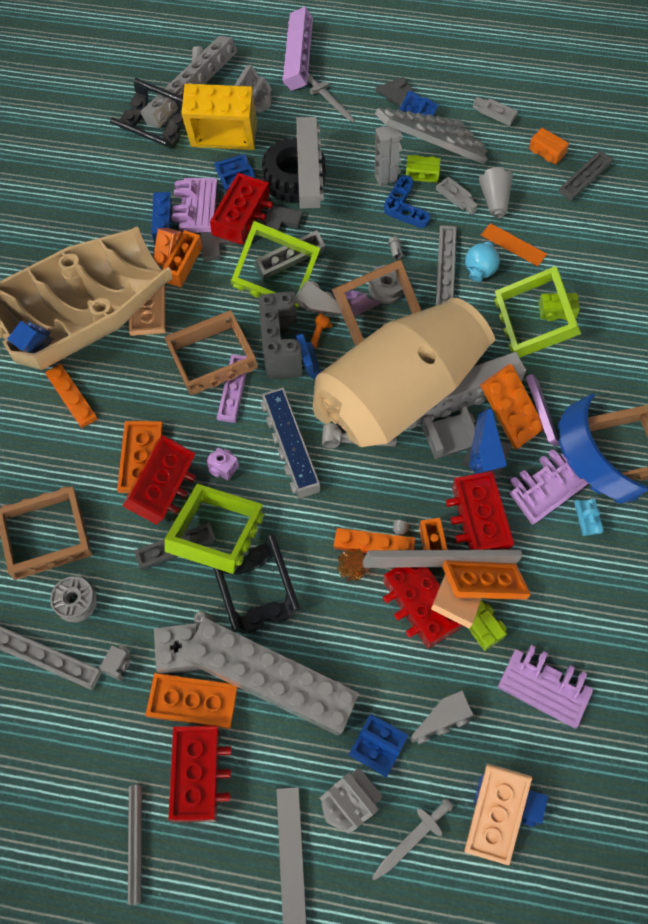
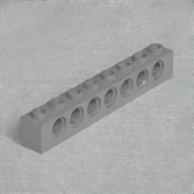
[140,36,238,128]

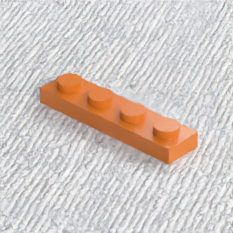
[45,363,98,429]
[333,528,416,553]

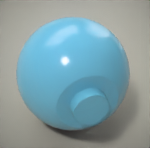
[465,242,500,282]

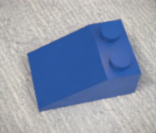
[469,408,507,474]

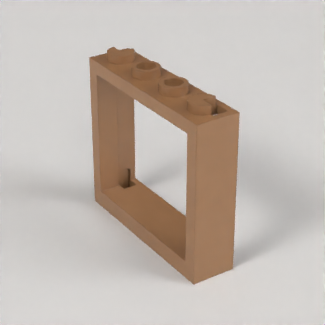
[332,260,421,346]
[164,310,258,396]
[588,405,648,481]
[0,486,93,580]

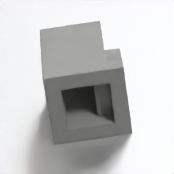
[99,646,131,682]

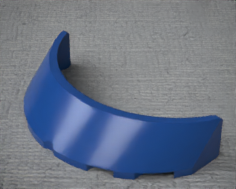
[558,393,648,504]

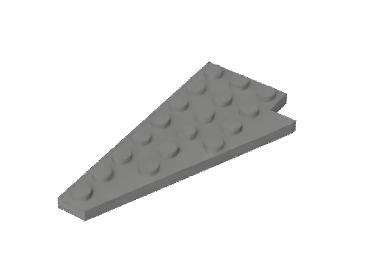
[375,108,488,164]

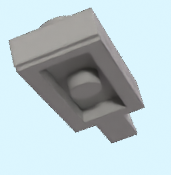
[473,97,518,126]
[436,177,478,215]

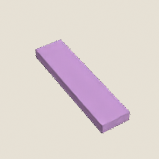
[217,354,247,423]
[526,374,560,447]

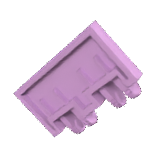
[171,178,218,233]
[509,450,589,525]
[497,645,593,729]

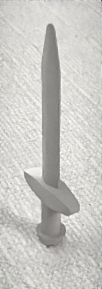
[307,73,355,122]
[372,799,453,880]

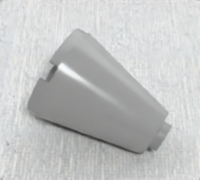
[479,167,513,218]

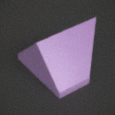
[345,290,380,317]

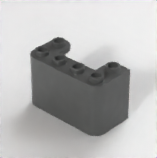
[259,291,303,379]

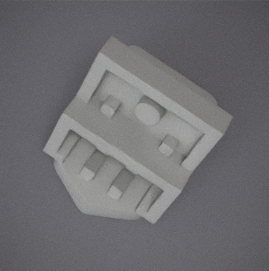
[234,65,272,113]
[320,769,382,834]

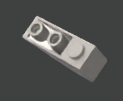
[295,281,343,317]
[410,691,473,744]

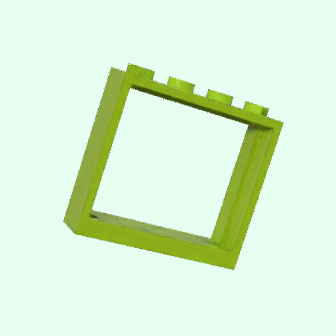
[230,221,320,310]
[494,266,581,358]
[165,484,265,574]

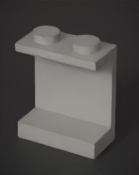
[422,406,475,459]

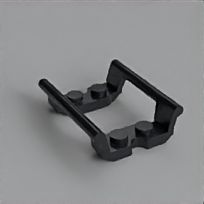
[110,78,186,149]
[213,535,301,634]

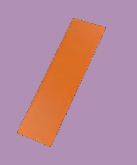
[481,223,547,266]

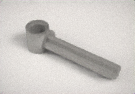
[322,424,397,448]

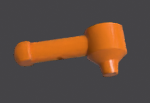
[310,313,333,349]

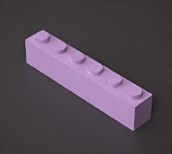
[282,6,313,91]

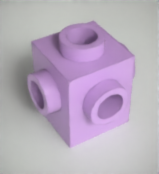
[207,447,239,481]

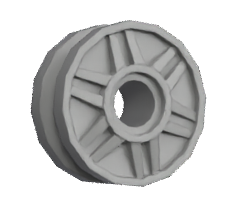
[368,265,404,304]
[50,577,97,623]

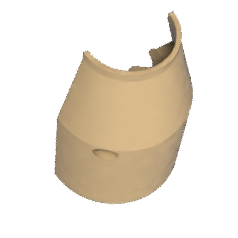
[0,227,172,370]
[313,298,496,447]

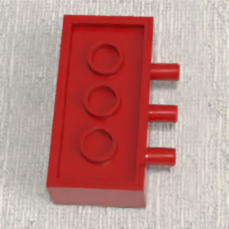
[210,173,273,245]
[122,435,196,525]
[445,471,514,550]
[383,567,463,649]
[168,726,232,823]

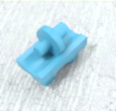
[574,498,604,536]

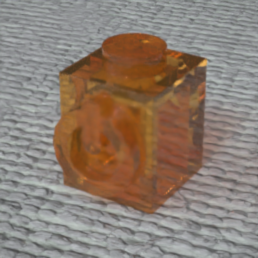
[337,548,369,582]

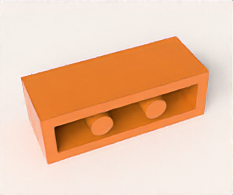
[162,230,202,288]

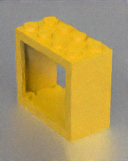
[181,84,257,150]

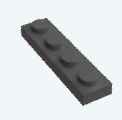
[558,151,613,201]
[134,523,217,571]

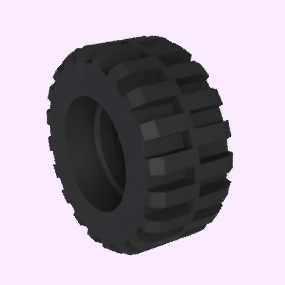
[262,138,326,203]

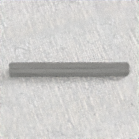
[128,785,142,905]

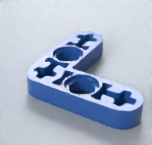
[384,175,430,228]

